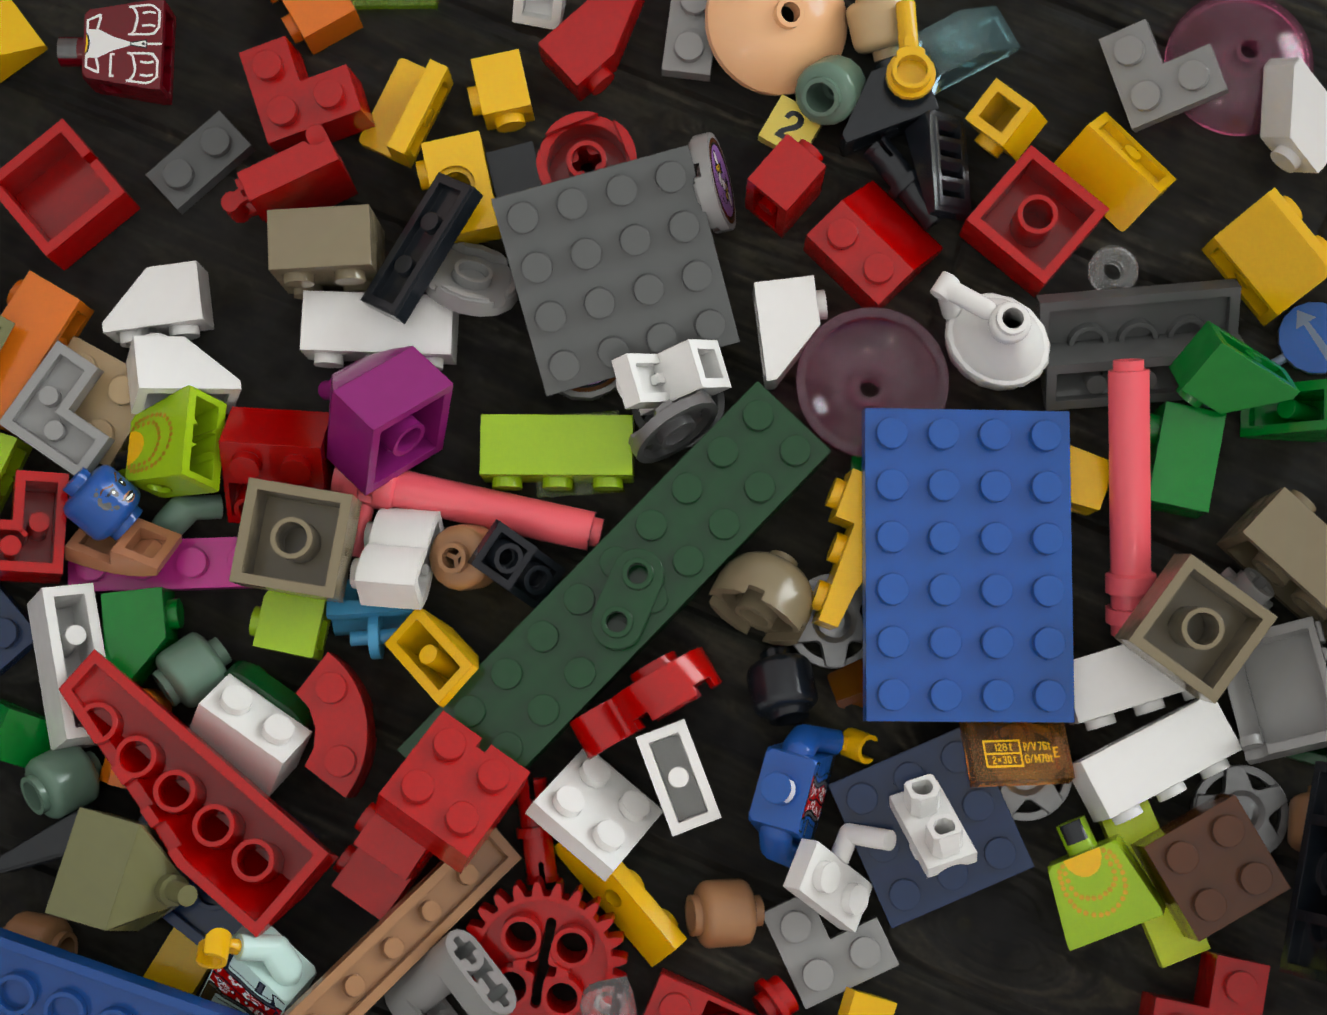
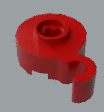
[569,646,722,760]

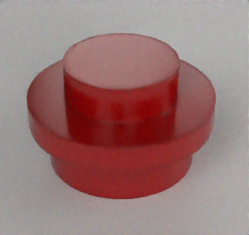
[752,975,799,1015]

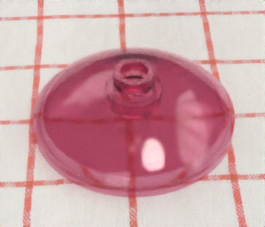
[1164,0,1314,136]
[796,307,949,458]

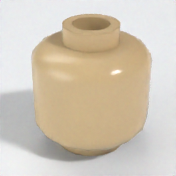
[846,0,902,62]

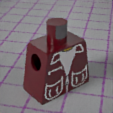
[57,0,176,105]

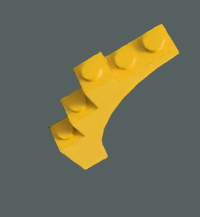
[811,445,1109,630]

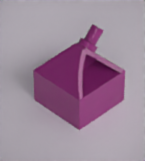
[318,346,453,496]

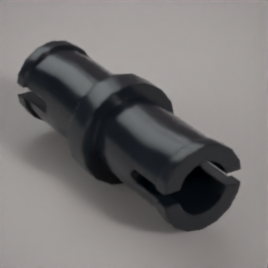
[863,135,943,231]

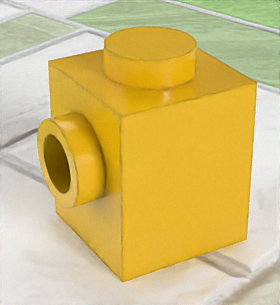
[467,49,535,133]
[965,78,1048,161]

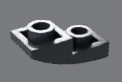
[467,519,566,609]

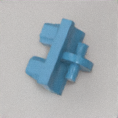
[326,579,414,660]

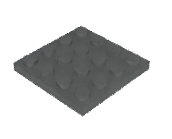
[491,145,740,396]

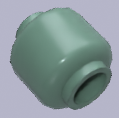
[795,55,866,125]
[151,632,232,708]
[20,746,102,819]

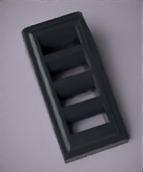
[904,110,971,222]
[0,806,101,874]

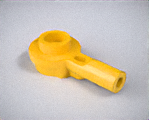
[885,0,936,100]

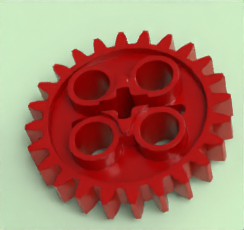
[466,876,629,1015]

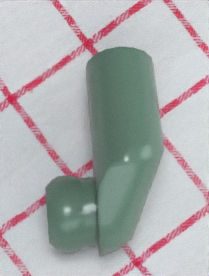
[152,494,223,535]

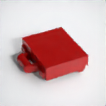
[221,124,359,223]

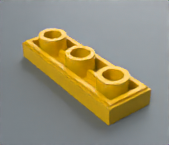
[554,843,687,967]

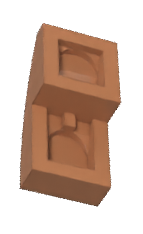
[65,518,182,577]

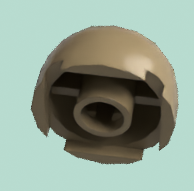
[709,550,813,646]

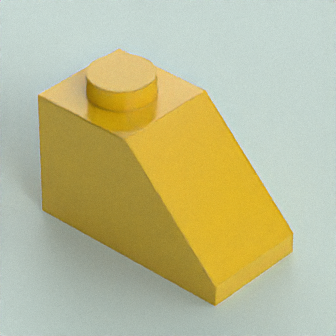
[384,608,479,708]

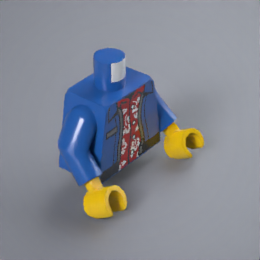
[749,724,878,868]

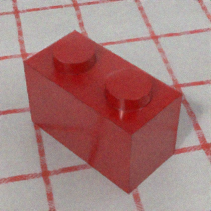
[745,134,826,238]

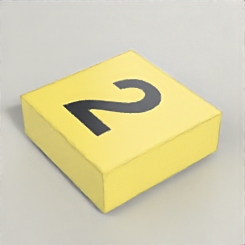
[758,94,822,149]

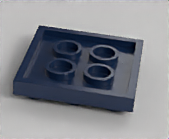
[828,723,1035,928]

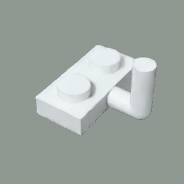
[783,823,896,933]

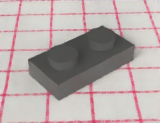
[145,110,255,215]

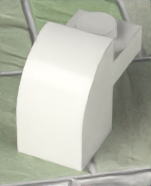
[611,339,732,415]

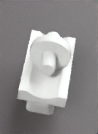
[889,774,977,878]

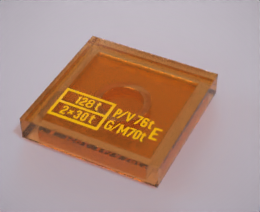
[959,722,1075,787]

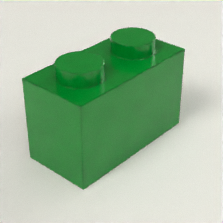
[1150,401,1227,519]

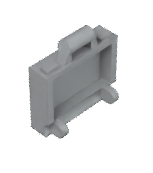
[1227,616,1327,765]

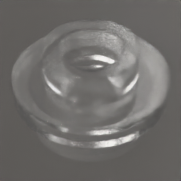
[1088,245,1139,290]

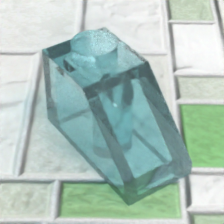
[918,6,1020,95]

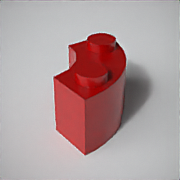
[296,652,377,798]

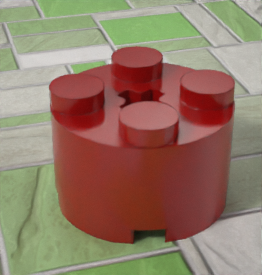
[536,111,637,185]

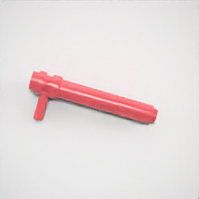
[1105,358,1157,637]
[331,467,605,558]

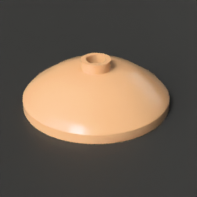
[705,0,848,96]

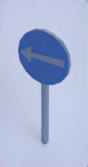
[1203,302,1327,409]

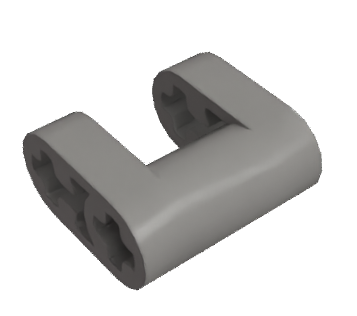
[384,929,517,1015]

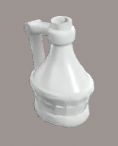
[930,271,1051,391]

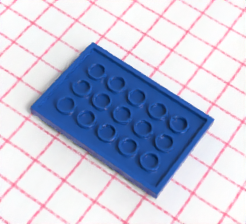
[861,408,1075,723]

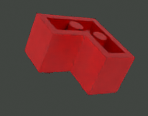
[239,36,376,153]
[0,470,69,584]
[331,802,433,920]
[1138,951,1270,1015]

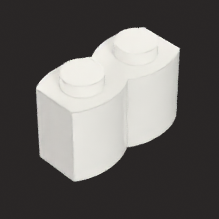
[350,508,444,610]

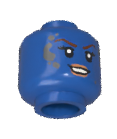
[63,465,143,541]

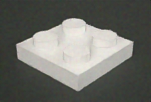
[525,748,663,881]

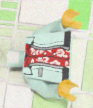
[196,926,317,1015]

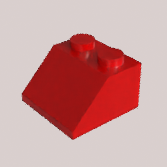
[803,180,943,318]

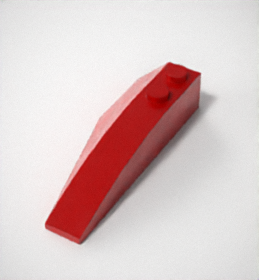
[58,649,338,937]

